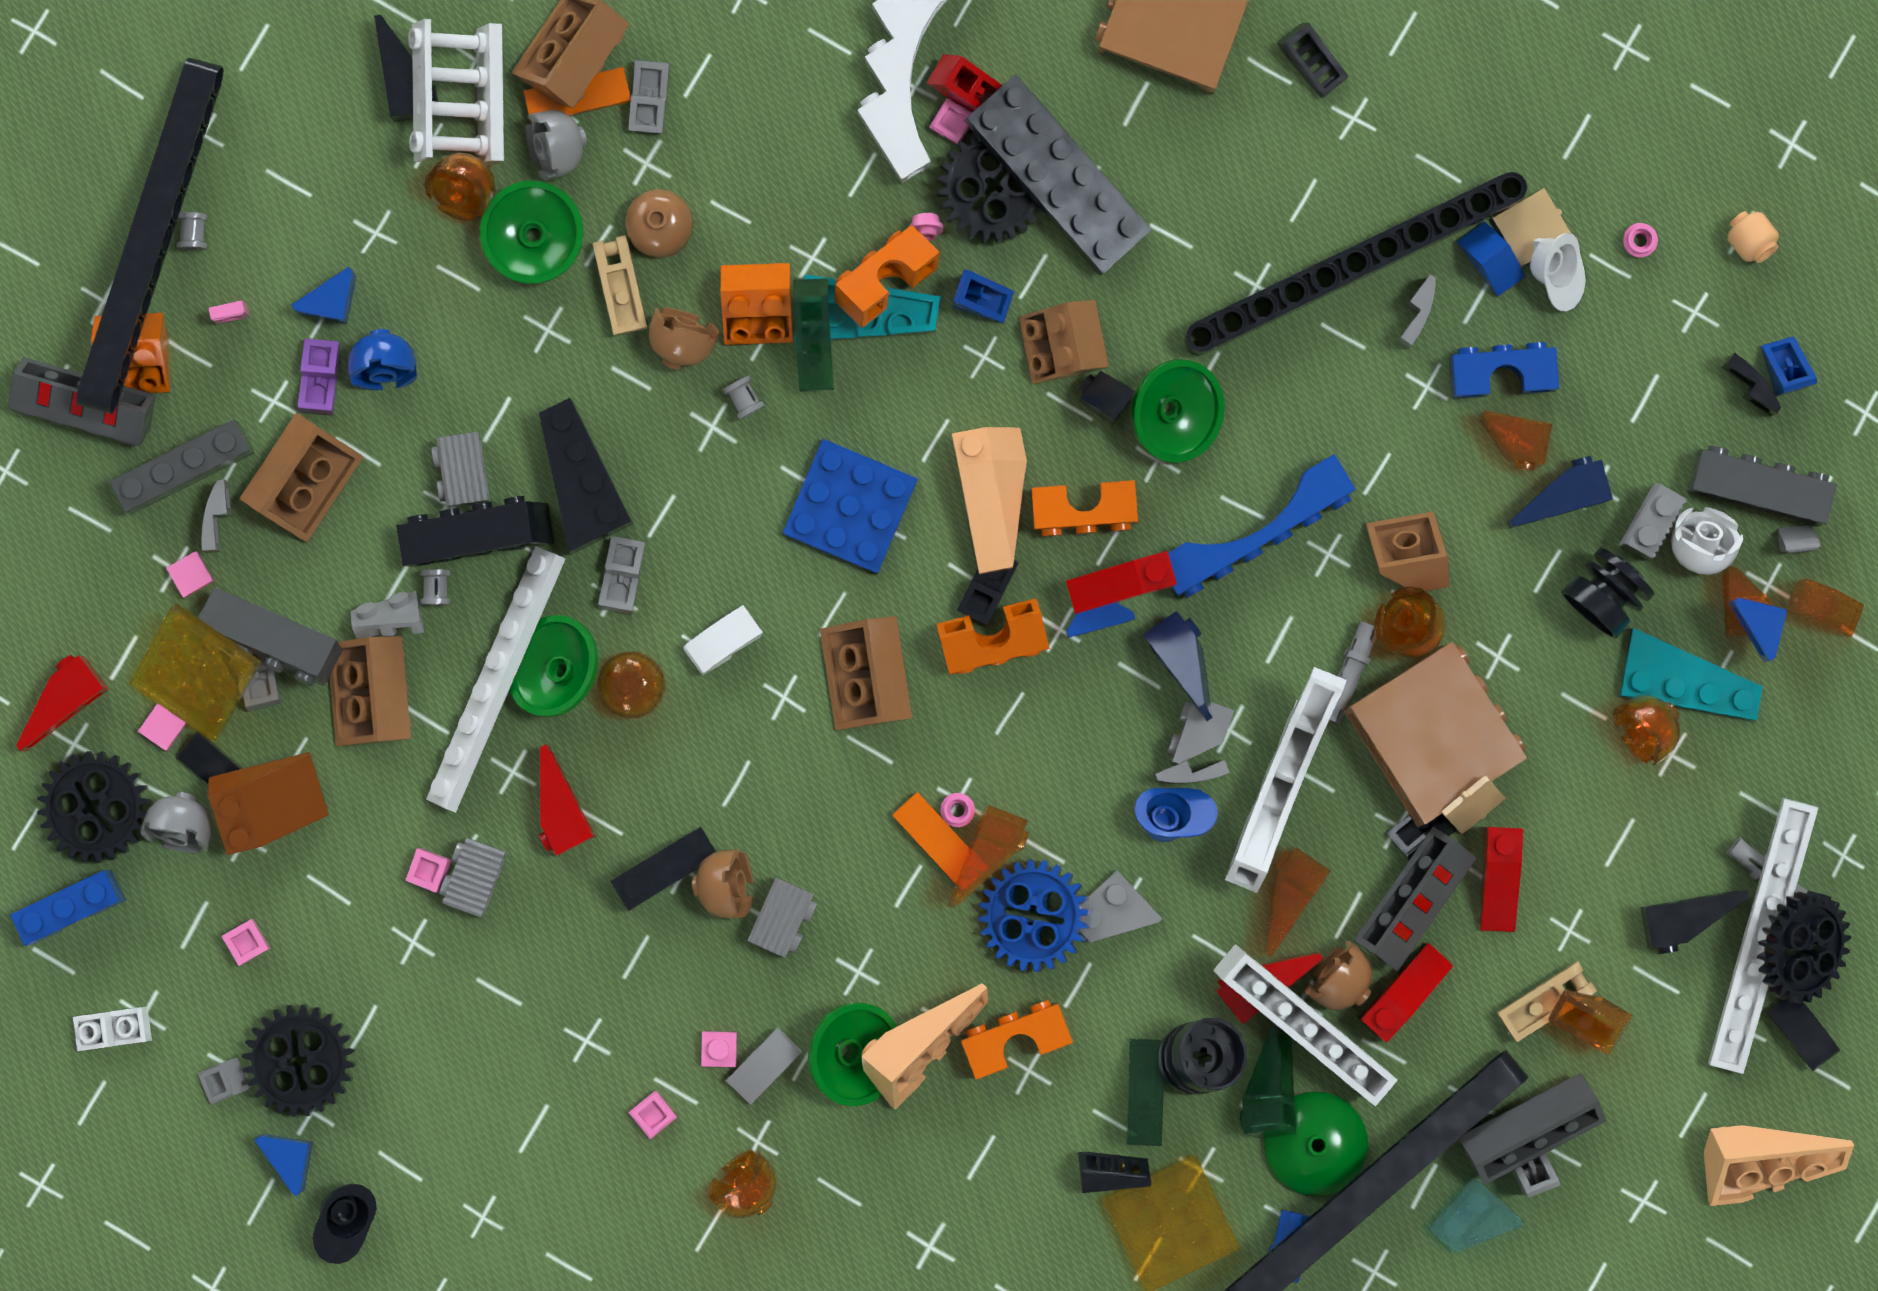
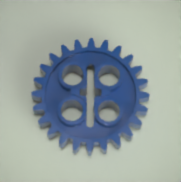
[978,859,1091,972]

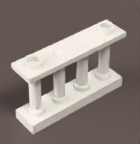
[408,19,504,166]

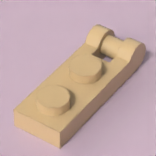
[593,235,648,336]
[1497,961,1597,1042]

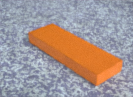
[523,67,631,123]
[892,792,987,891]

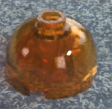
[424,152,496,221]
[1374,587,1446,658]
[597,651,666,719]
[1613,695,1680,765]
[707,1150,777,1219]

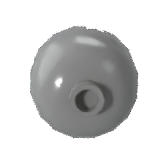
[525,110,587,181]
[140,792,212,854]

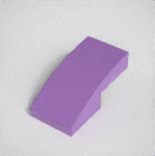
[297,338,340,415]

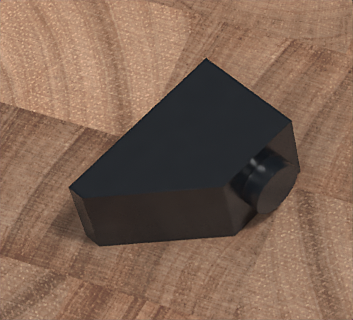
[1078,371,1135,426]

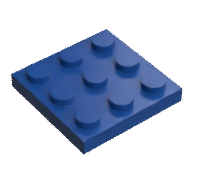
[783,439,918,574]

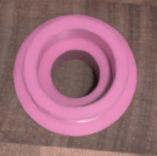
[909,213,943,241]
[1623,223,1658,258]
[940,793,975,827]

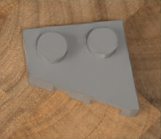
[350,591,424,638]
[1080,870,1162,943]

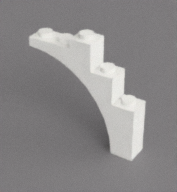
[858,0,948,184]
[1225,667,1347,893]

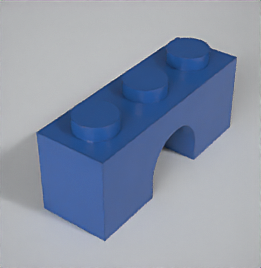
[1449,342,1559,399]
[10,870,126,946]

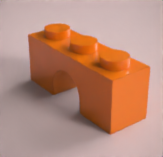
[834,225,940,328]
[1031,480,1138,537]
[936,598,1050,675]
[961,999,1073,1080]

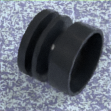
[1561,547,1655,639]
[1158,1018,1247,1095]

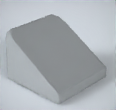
[1777,525,1820,554]
[198,1057,249,1105]

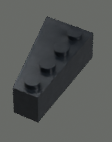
[396,496,555,567]

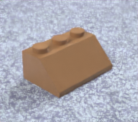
[511,0,629,109]
[240,413,364,542]
[820,616,912,731]
[329,636,411,746]

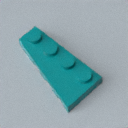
[794,274,941,343]
[1619,628,1763,721]

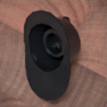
[312,1183,377,1264]

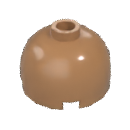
[625,189,694,259]
[649,307,719,369]
[692,849,753,918]
[1305,941,1372,1011]

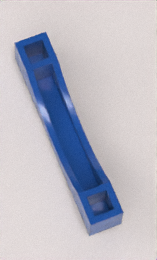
[1168,454,1356,599]

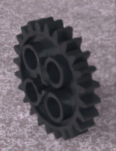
[936,134,1042,244]
[37,751,151,863]
[1757,890,1851,1004]
[242,1004,356,1117]

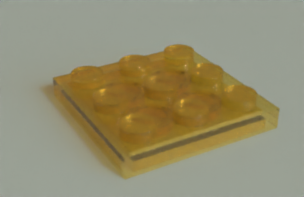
[129,603,261,742]
[1102,1154,1240,1291]

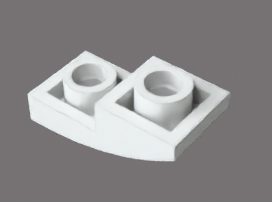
[683,606,763,676]
[73,1006,152,1051]

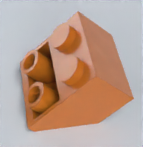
[720,263,793,345]
[91,313,170,393]

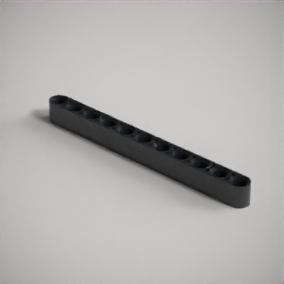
[76,57,224,414]
[1184,172,1527,355]
[1224,1050,1529,1291]

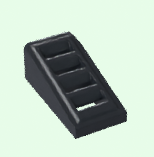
[1277,22,1349,98]
[1078,1152,1151,1193]

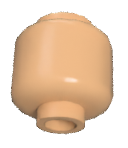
[1727,211,1779,263]

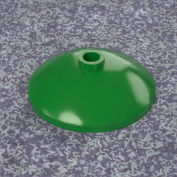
[480,180,584,284]
[1131,359,1225,463]
[509,615,598,717]
[808,1002,897,1106]
[1264,1091,1368,1196]

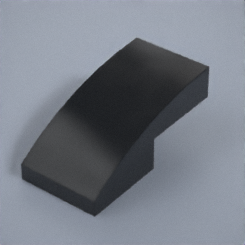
[1722,353,1781,416]
[957,559,1019,626]
[1767,1000,1840,1072]

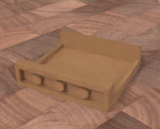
[1095,0,1248,94]
[1343,641,1527,827]

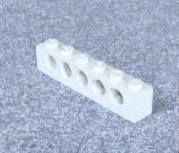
[1213,944,1397,1107]

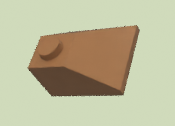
[1366,511,1450,593]

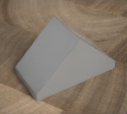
[1513,1153,1560,1198]

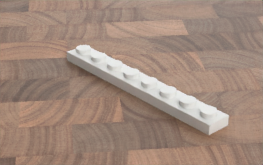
[426,546,565,813]
[1708,798,1818,1074]

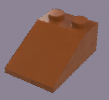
[208,752,329,855]

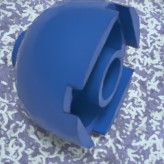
[348,329,417,391]

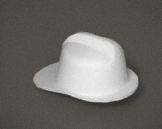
[1530,233,1586,311]

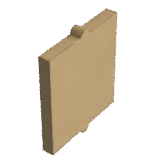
[1492,188,1571,267]
[1441,775,1506,834]

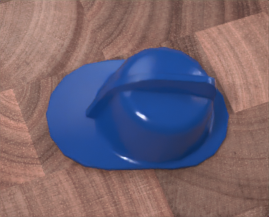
[1134,788,1218,842]

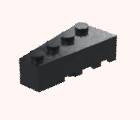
[539,398,634,554]

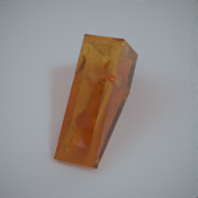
[948,805,1029,908]
[1264,847,1330,957]

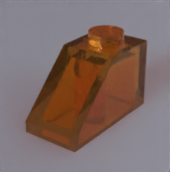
[1480,411,1552,471]
[1723,567,1771,637]
[1787,578,1864,637]
[1548,990,1634,1055]

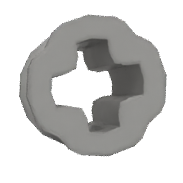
[176,212,208,250]
[722,376,765,420]
[420,569,451,605]

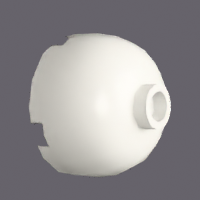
[1671,507,1743,575]

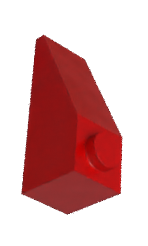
[926,54,1002,112]
[1066,551,1177,614]
[16,655,109,752]
[539,744,596,856]
[1480,827,1523,932]
[1358,942,1453,1043]
[1215,952,1323,1024]

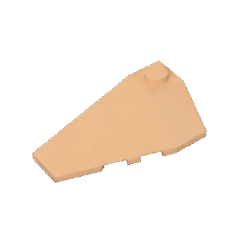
[952,427,1027,575]
[861,984,988,1110]
[1704,1125,1854,1206]

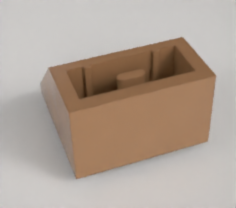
[1019,300,1109,384]

